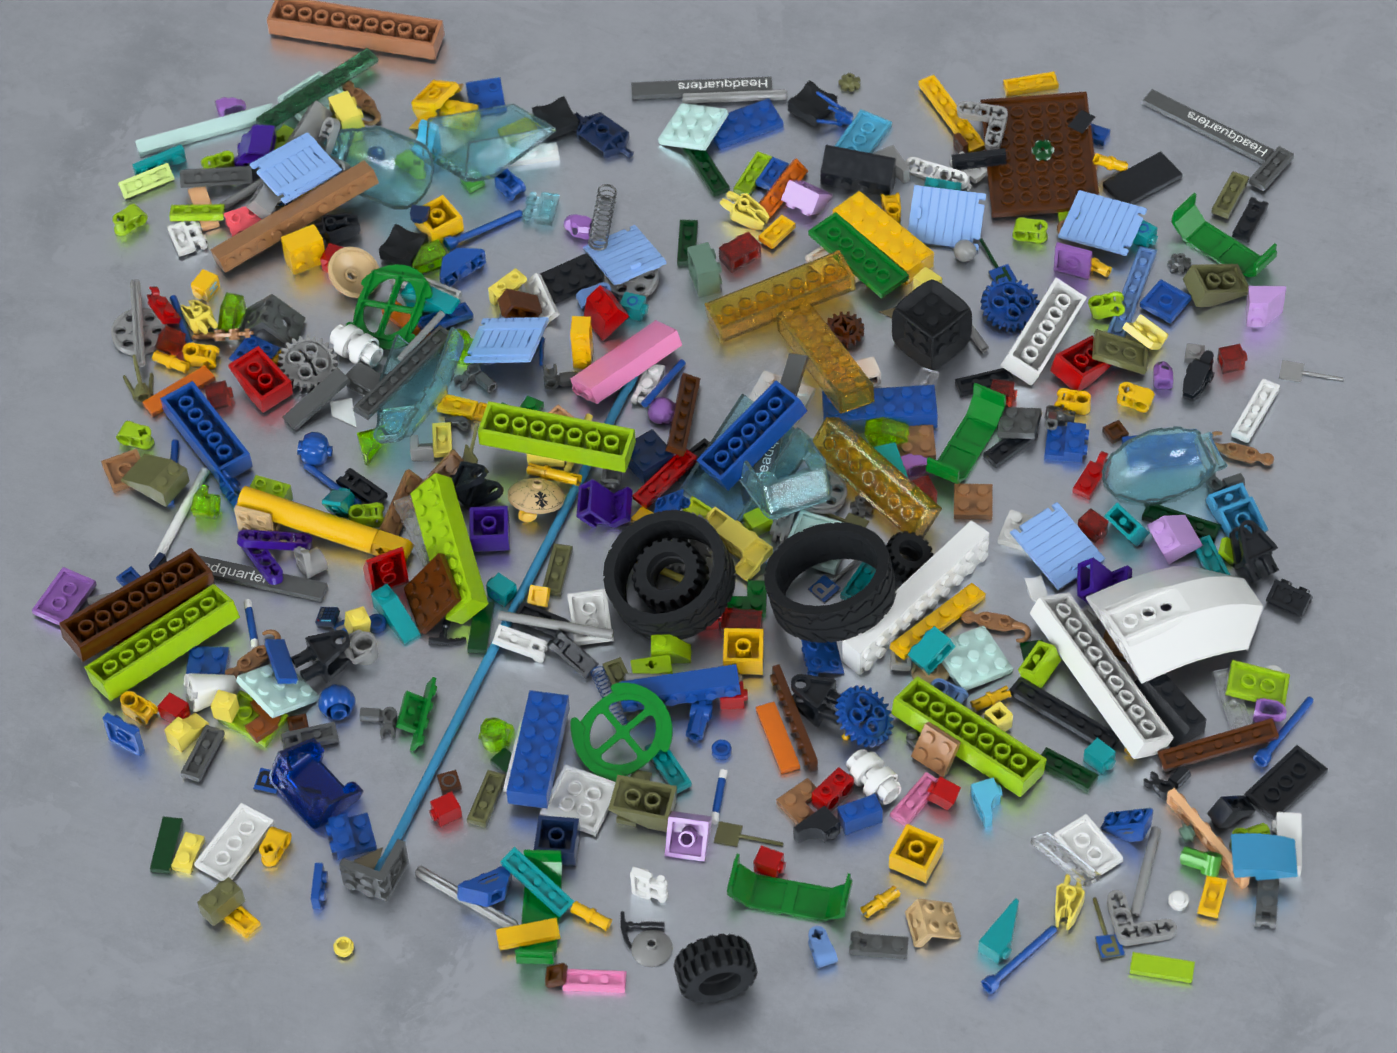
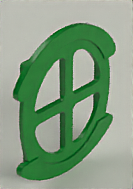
[345,264,433,350]
[570,683,673,782]

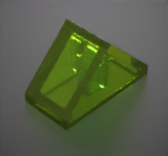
[357,426,387,466]

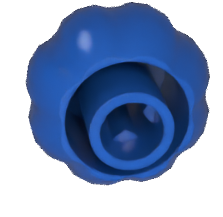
[297,432,333,467]
[318,684,356,720]

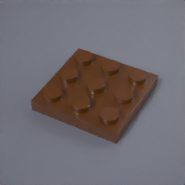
[403,553,462,635]

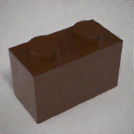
[498,289,542,318]

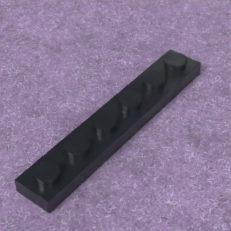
[1009,676,1120,749]

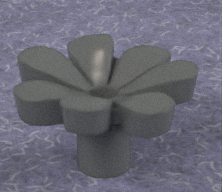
[1167,253,1191,275]
[850,495,875,518]

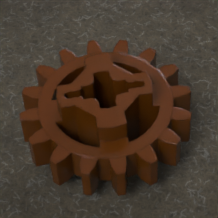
[825,311,864,348]

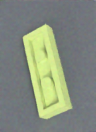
[118,163,175,200]

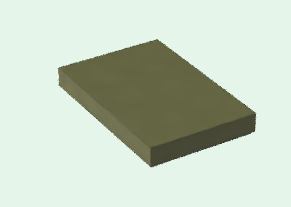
[1092,329,1148,375]

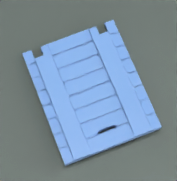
[250,132,342,204]
[908,185,986,251]
[1058,190,1147,256]
[583,225,667,286]
[464,317,549,363]
[1010,502,1105,590]

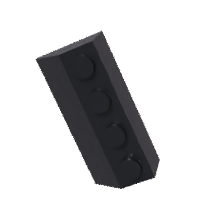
[820,145,896,196]
[1134,674,1207,748]

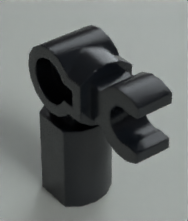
[1144,765,1191,800]

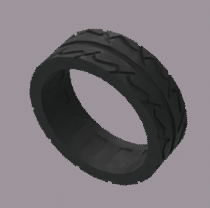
[603,510,736,640]
[764,522,897,643]

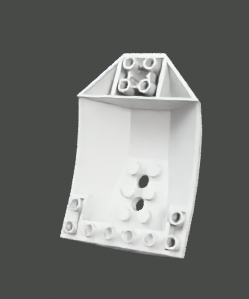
[1086,566,1263,684]

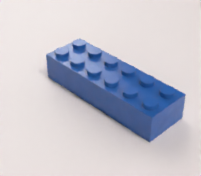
[160,381,253,483]
[696,381,807,491]
[822,385,938,435]
[506,690,570,809]

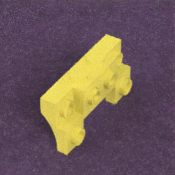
[705,506,773,582]

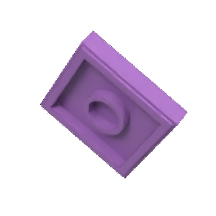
[1054,242,1092,279]

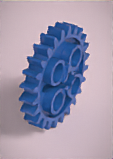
[980,277,1040,332]
[835,685,894,748]

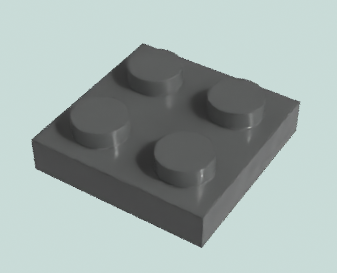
[997,407,1042,439]

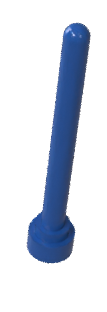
[443,210,523,251]
[1253,697,1314,767]
[981,925,1057,994]

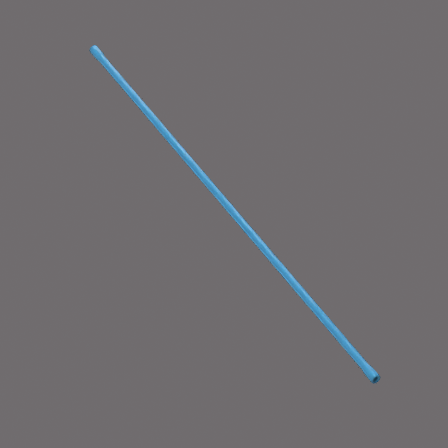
[374,377,638,872]

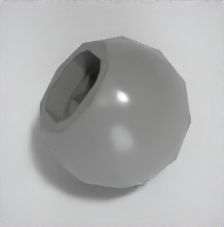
[954,239,976,262]

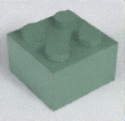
[687,242,722,297]

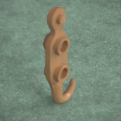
[342,81,381,126]
[192,328,254,341]
[1207,431,1274,466]
[961,610,1031,643]
[225,629,281,678]

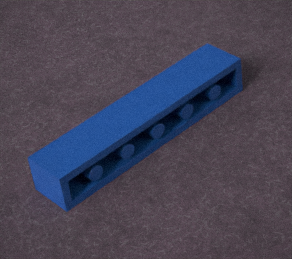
[619,664,741,712]

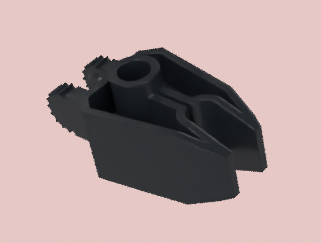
[309,213,361,244]
[1182,350,1215,400]

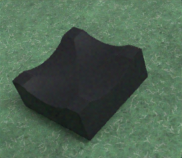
[788,80,837,127]
[532,96,579,141]
[379,224,429,268]

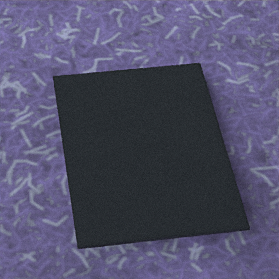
[1068,110,1095,134]

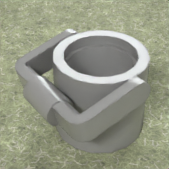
[294,546,328,579]
[342,629,378,665]

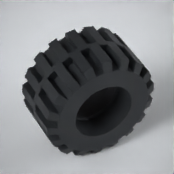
[886,531,933,584]

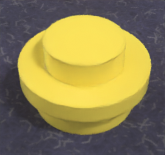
[333,937,354,957]

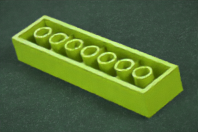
[478,401,636,473]
[410,473,489,624]
[84,584,240,702]
[891,676,1047,797]

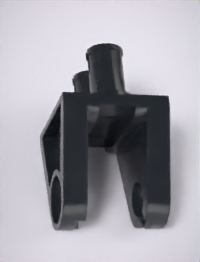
[450,461,504,511]
[1229,520,1279,583]
[291,630,351,684]
[791,674,840,727]

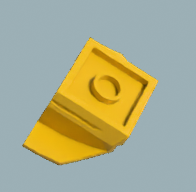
[409,80,463,129]

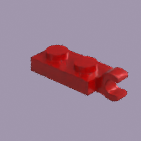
[147,286,181,324]
[1073,451,1109,500]

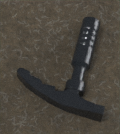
[428,617,466,645]
[620,911,665,949]

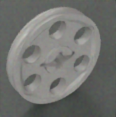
[604,268,659,300]
[111,308,167,356]
[790,467,848,514]

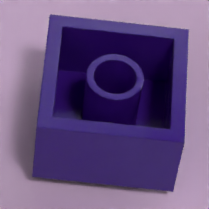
[469,506,510,552]

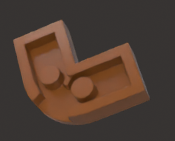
[245,700,281,743]

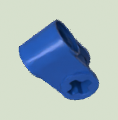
[494,167,526,201]

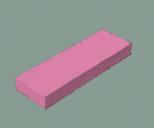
[890,772,937,826]
[563,969,627,993]

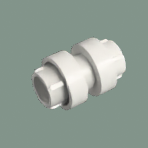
[330,324,383,368]
[846,749,901,805]

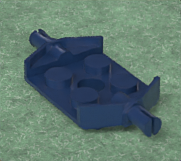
[575,112,634,158]

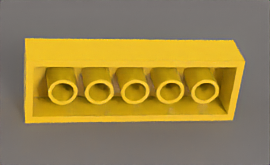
[833,191,934,285]

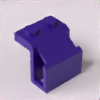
[234,125,277,166]
[576,479,633,528]
[1077,557,1132,605]

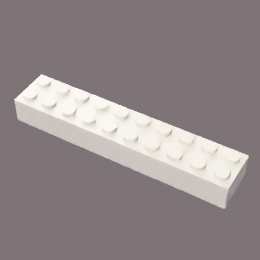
[842,520,989,675]
[1030,592,1174,759]

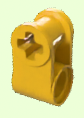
[881,192,901,224]
[183,343,220,369]
[1117,382,1155,413]
[1054,388,1091,415]
[120,691,159,726]
[259,826,292,867]

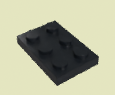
[540,253,603,304]

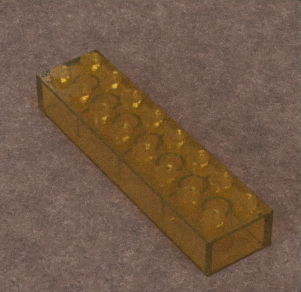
[705,250,856,343]
[776,302,875,414]
[808,417,942,539]

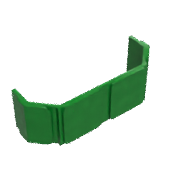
[1171,193,1277,277]
[926,383,1006,484]
[515,850,562,964]
[727,854,853,922]

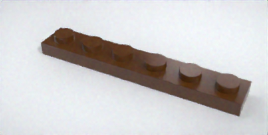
[665,372,701,457]
[770,664,818,772]
[1157,718,1279,772]

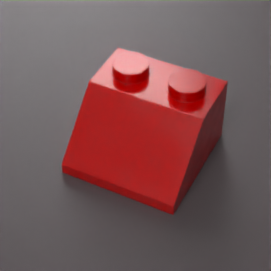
[583,285,629,341]

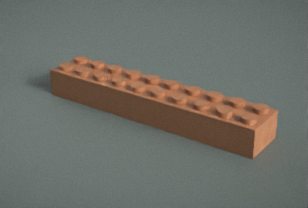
[267,0,445,60]

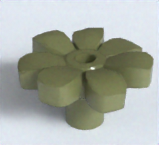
[838,73,860,92]

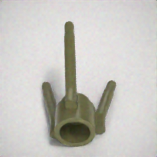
[123,354,153,402]

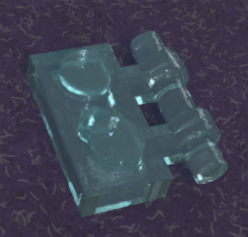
[522,192,560,226]

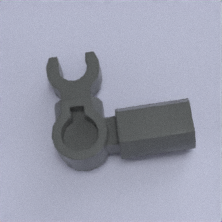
[453,363,497,393]
[543,364,578,390]
[1044,405,1076,430]
[1201,468,1245,494]
[359,707,398,740]

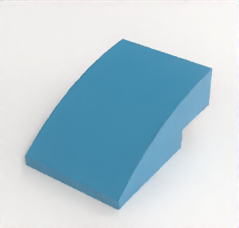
[1205,482,1268,540]
[1231,833,1298,880]

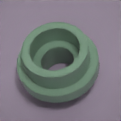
[1178,823,1196,843]

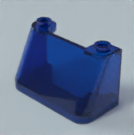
[269,738,363,829]

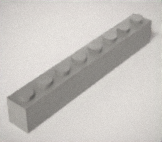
[246,100,333,219]

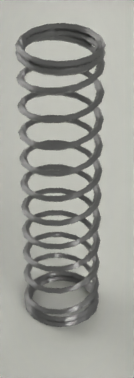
[588,184,617,251]

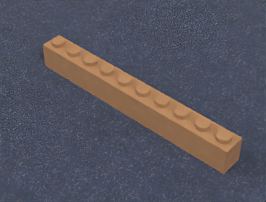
[210,160,379,273]

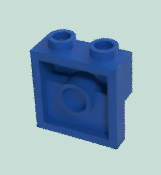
[1044,422,1089,463]
[325,812,377,860]

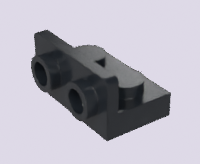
[1266,579,1313,617]

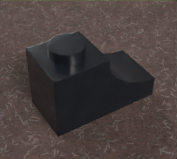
[1207,795,1256,828]
[793,805,840,843]

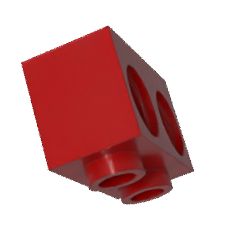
[812,767,854,812]

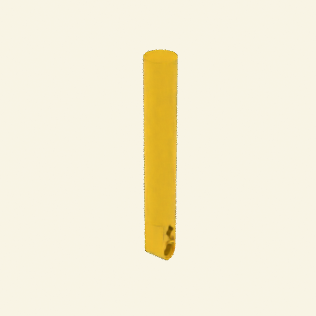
[237,486,414,561]

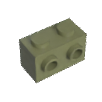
[197,877,245,927]

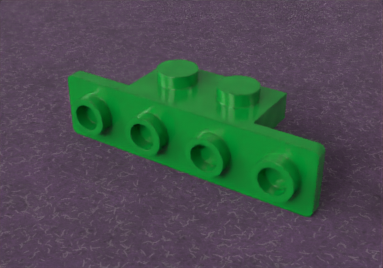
[396,677,437,751]

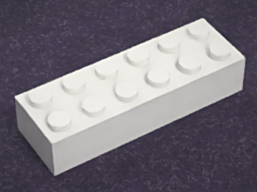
[1000,278,1087,386]

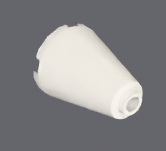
[184,673,241,712]

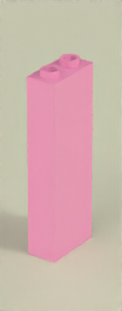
[570,320,682,404]

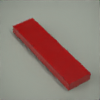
[632,448,698,509]

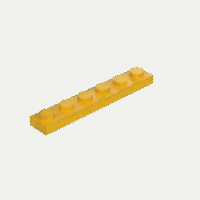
[918,75,985,153]
[890,583,986,660]

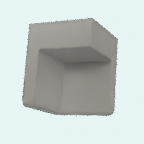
[410,435,434,461]

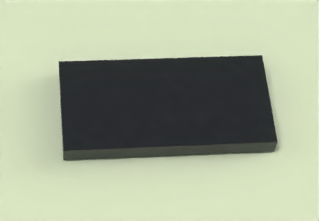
[1103,151,1183,204]
[1244,745,1328,820]

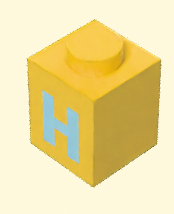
[191,269,220,302]

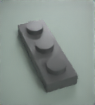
[1249,146,1294,191]
[181,725,225,782]

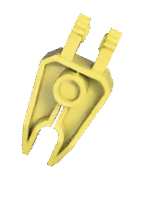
[720,191,769,230]
[180,300,218,335]
[1054,874,1085,930]

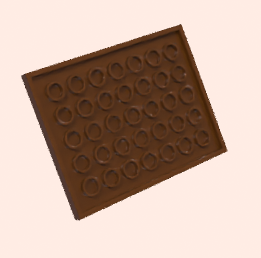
[980,91,1099,218]

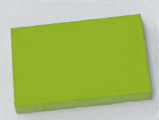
[1225,660,1290,707]
[217,690,289,747]

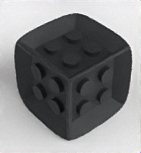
[892,279,972,371]

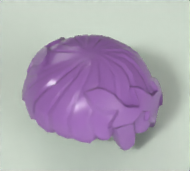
[648,397,675,425]

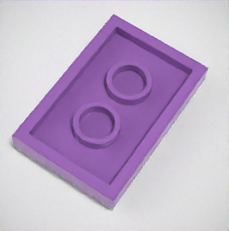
[32,567,97,625]

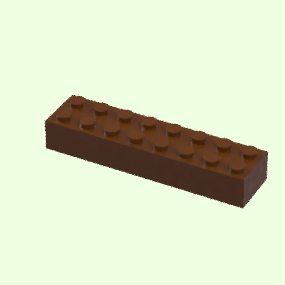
[59,548,215,662]

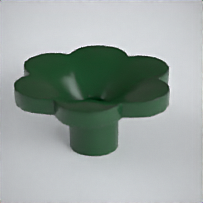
[1031,139,1054,161]

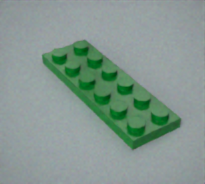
[808,212,909,299]

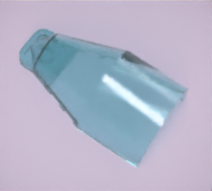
[324,126,434,209]
[373,327,464,444]

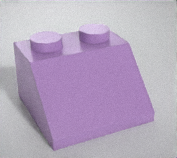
[781,180,833,216]
[1245,286,1286,327]
[1147,515,1203,564]
[664,811,712,862]

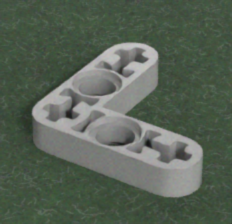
[957,101,1008,150]
[317,117,351,176]
[1107,890,1177,946]

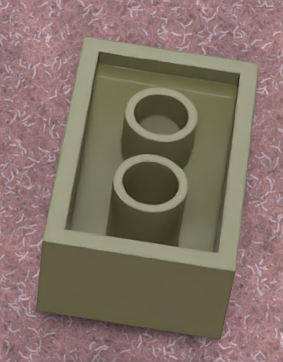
[1183,264,1249,307]
[121,454,189,507]
[608,775,677,832]

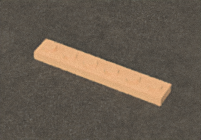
[1166,788,1250,889]

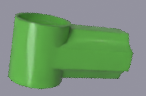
[1180,846,1223,877]

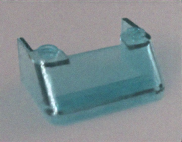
[740,438,832,519]

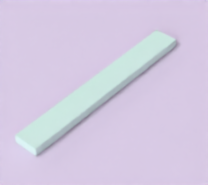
[135,103,276,157]

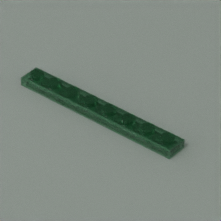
[256,48,378,128]

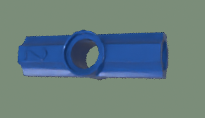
[686,700,714,741]

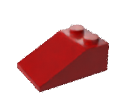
[1050,336,1112,391]
[228,346,293,413]
[363,547,409,593]

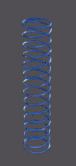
[590,666,629,725]

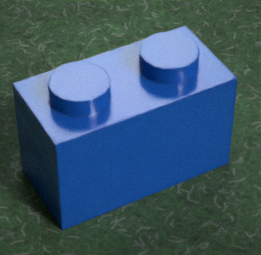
[837,794,883,835]

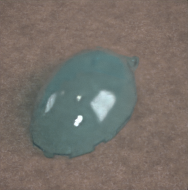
[1102,426,1227,507]

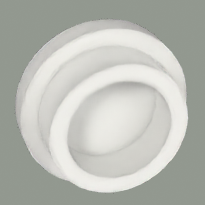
[1168,890,1189,911]

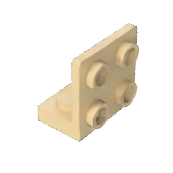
[234,505,281,531]
[905,899,961,948]

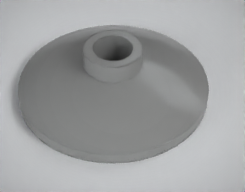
[631,930,673,967]

